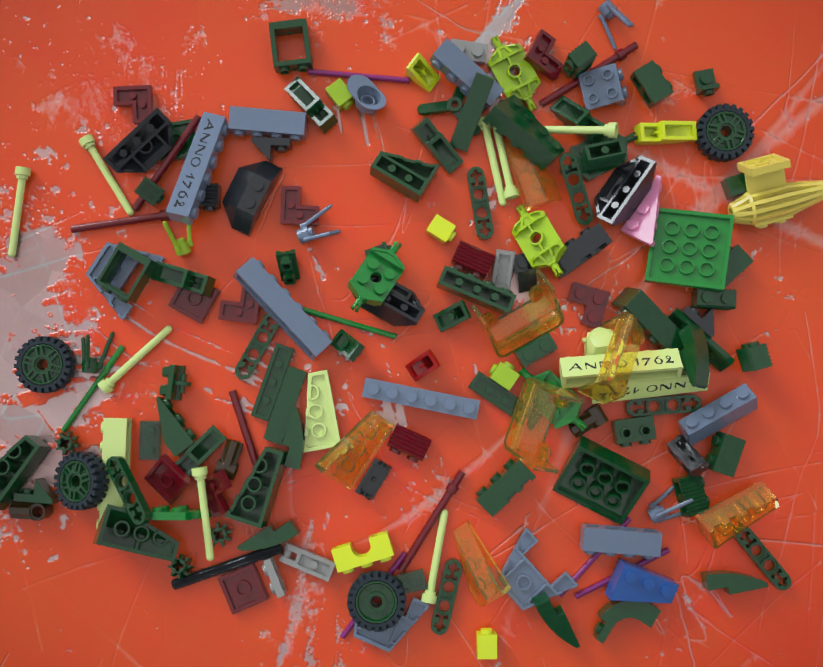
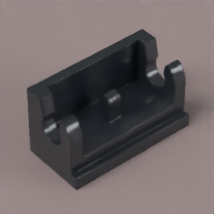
[666,434,710,479]
[355,457,392,500]

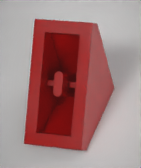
[405,349,440,382]

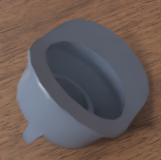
[347,74,386,116]

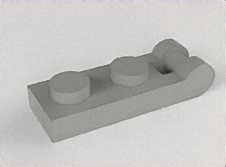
[279,542,335,582]

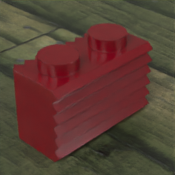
[451,240,496,280]
[387,424,432,463]

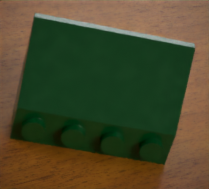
[552,435,650,525]

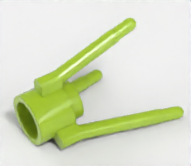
[163,221,194,256]

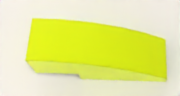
[634,121,697,145]

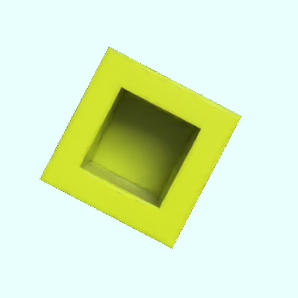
[426,214,457,245]
[476,628,497,659]

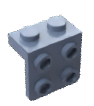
[579,63,628,111]

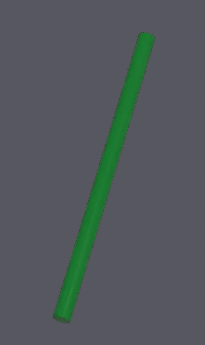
[303,307,397,339]
[61,345,125,433]

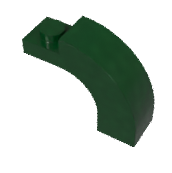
[593,600,661,643]

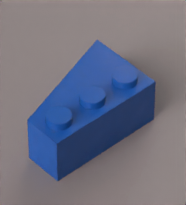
[604,558,679,604]

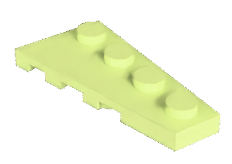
[303,370,342,453]

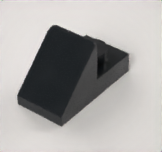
[252,137,292,164]
[513,253,538,293]
[681,306,714,338]

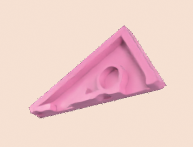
[621,175,662,247]

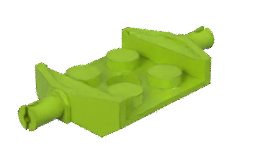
[487,35,541,112]
[512,204,567,277]

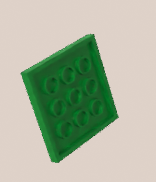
[644,208,735,292]

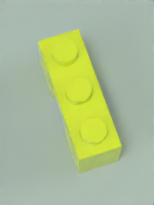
[331,530,395,574]

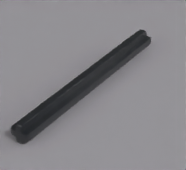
[171,543,283,590]

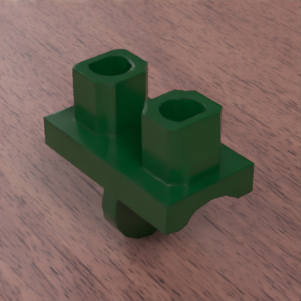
[276,249,300,285]
[159,364,192,400]

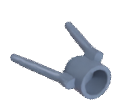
[598,0,634,50]
[296,204,341,244]
[646,485,694,524]

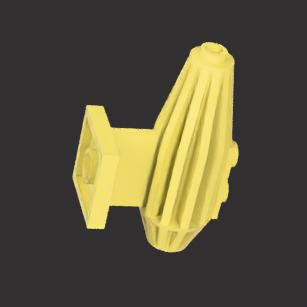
[728,153,823,228]

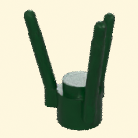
[81,332,115,374]

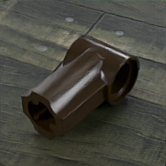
[567,403,609,438]
[214,439,244,480]
[9,501,53,521]

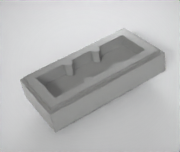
[492,249,516,290]

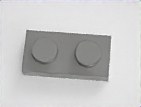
[451,38,488,65]
[262,556,287,598]

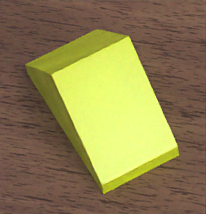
[406,53,441,92]

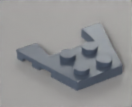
[86,242,166,320]
[496,527,578,610]
[353,573,430,652]

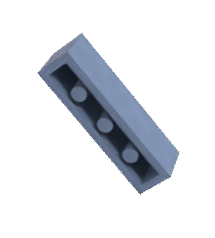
[429,38,504,111]
[228,106,308,142]
[678,383,758,446]
[579,523,663,559]

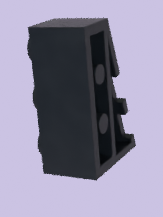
[551,223,613,280]

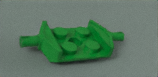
[348,241,405,312]
[518,367,588,432]

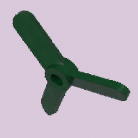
[417,86,480,136]

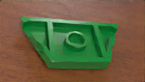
[140,505,212,520]

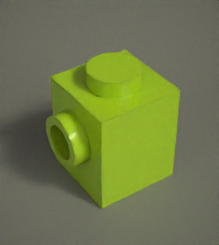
[325,78,355,112]
[488,361,520,391]

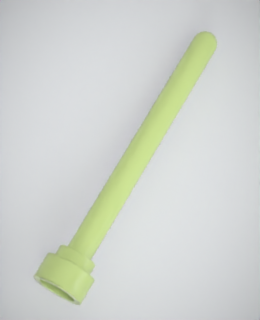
[478,116,506,206]
[544,122,619,138]
[492,125,520,200]
[78,134,134,216]
[8,166,32,258]
[97,325,172,395]
[191,466,214,561]
[421,509,448,604]

